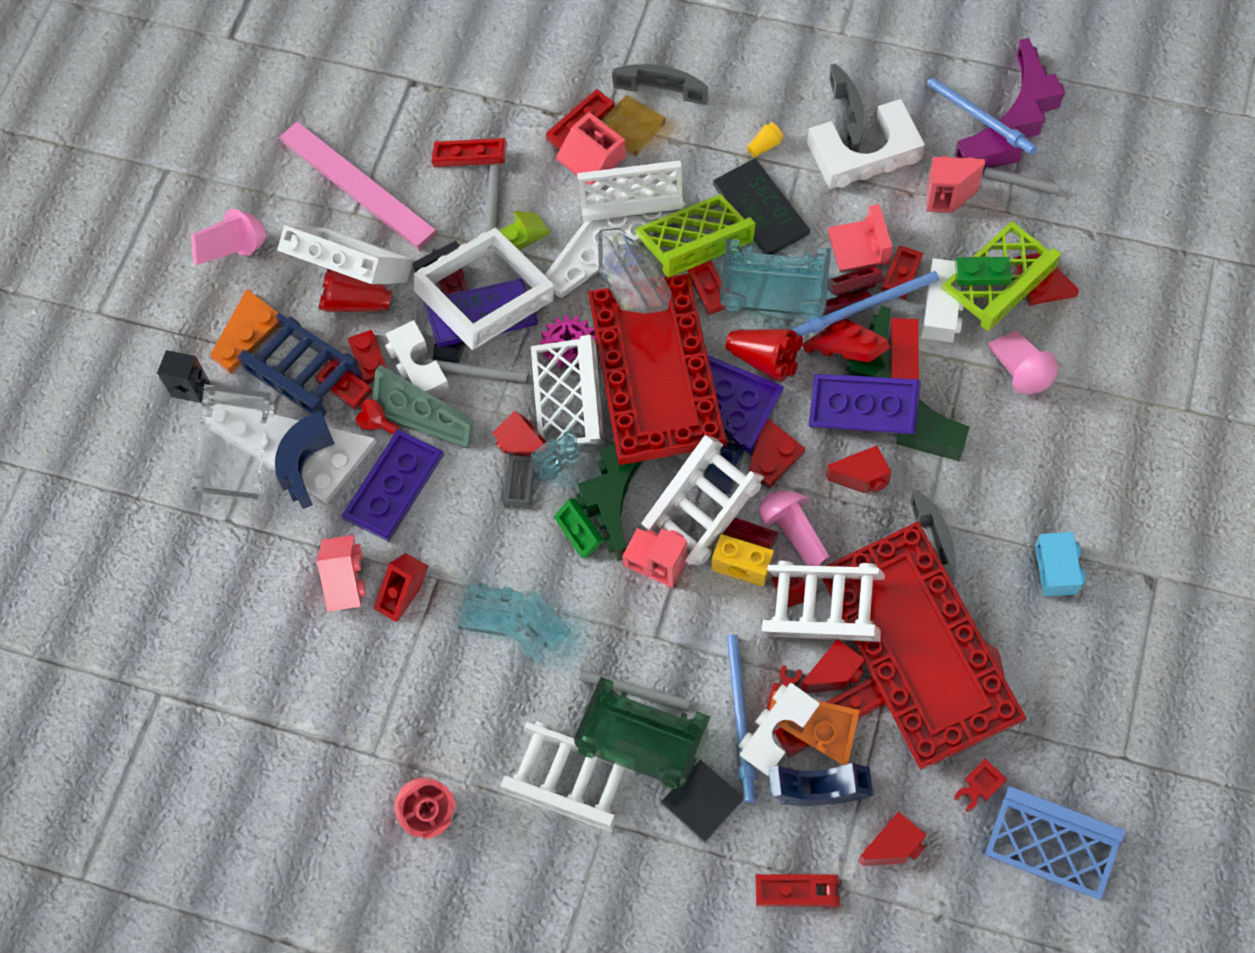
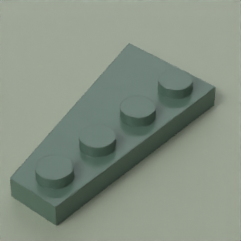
[373,365,474,447]

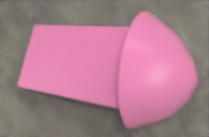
[191,209,267,265]
[988,330,1058,394]
[759,491,830,566]

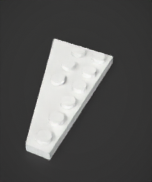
[545,177,687,298]
[202,401,376,504]

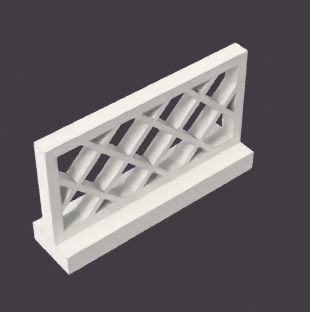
[577,160,684,221]
[531,335,605,449]

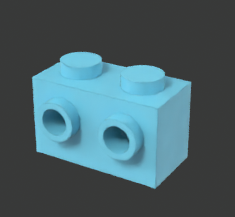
[1035,532,1085,597]

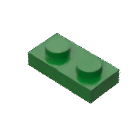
[955,257,1012,286]
[553,498,604,559]

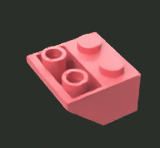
[556,112,626,185]
[927,156,985,213]

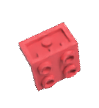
[828,204,892,273]

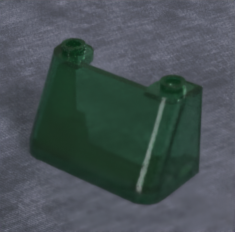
[574,677,710,789]

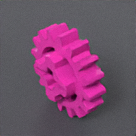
[540,315,597,370]

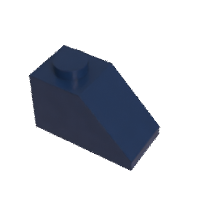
[706,442,745,494]

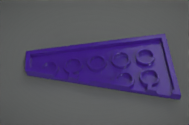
[707,355,784,454]

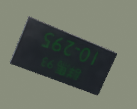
[713,158,810,257]

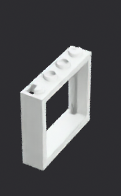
[277,225,414,284]
[414,228,555,350]

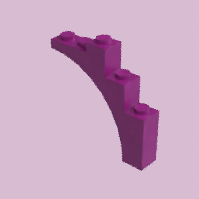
[955,38,1065,170]

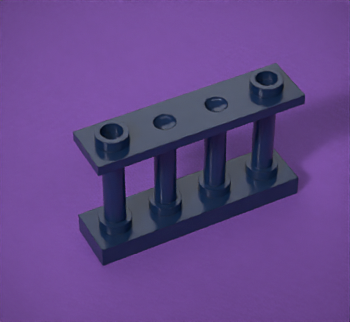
[237,313,361,417]

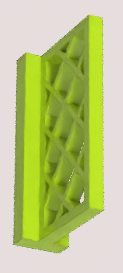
[636,194,756,278]
[942,221,1062,332]

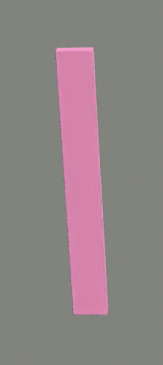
[280,122,436,250]

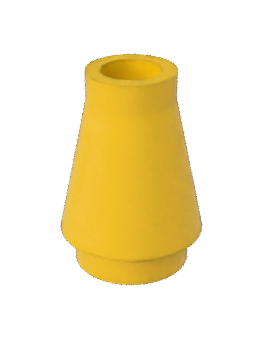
[746,122,784,158]

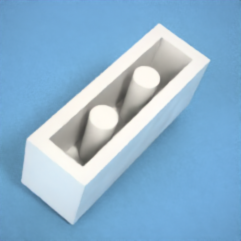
[921,258,966,343]

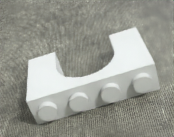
[807,99,925,190]

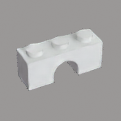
[385,320,451,399]
[738,683,820,776]

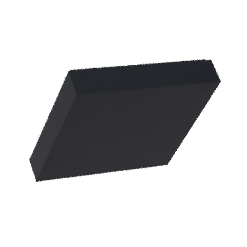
[661,759,744,843]

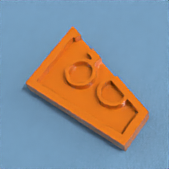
[210,289,281,374]
[769,691,860,765]

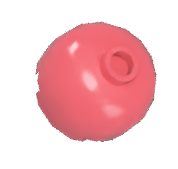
[394,777,456,839]

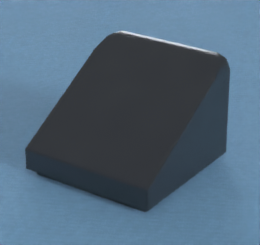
[433,342,466,363]

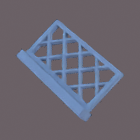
[984,786,1126,900]

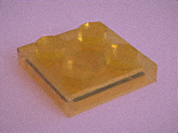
[602,94,666,156]

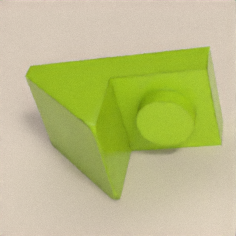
[499,211,550,250]

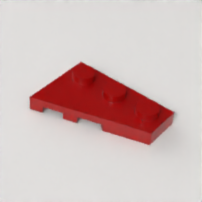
[802,318,890,362]

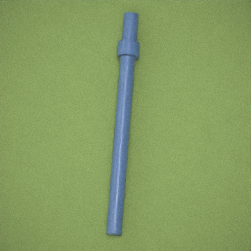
[928,77,1038,155]
[791,271,939,336]
[727,634,756,803]

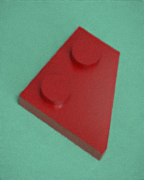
[1015,253,1079,306]
[749,419,805,489]

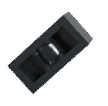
[157,350,210,403]

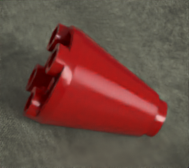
[318,268,392,312]
[725,329,803,382]

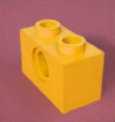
[712,534,774,587]

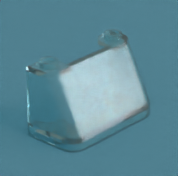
[720,239,831,318]

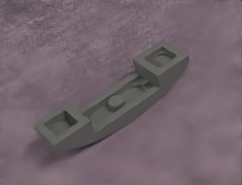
[612,64,708,105]
[829,64,864,153]
[910,490,956,585]

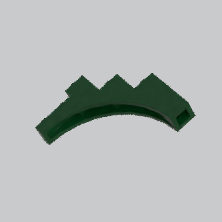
[845,306,969,462]
[575,444,644,561]

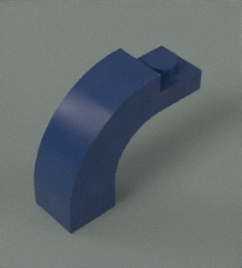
[275,411,335,509]
[769,763,874,806]

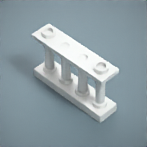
[641,435,764,565]
[762,561,885,642]
[501,722,636,833]

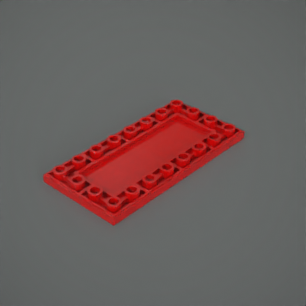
[588,273,727,465]
[822,521,1027,771]

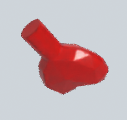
[355,399,399,435]

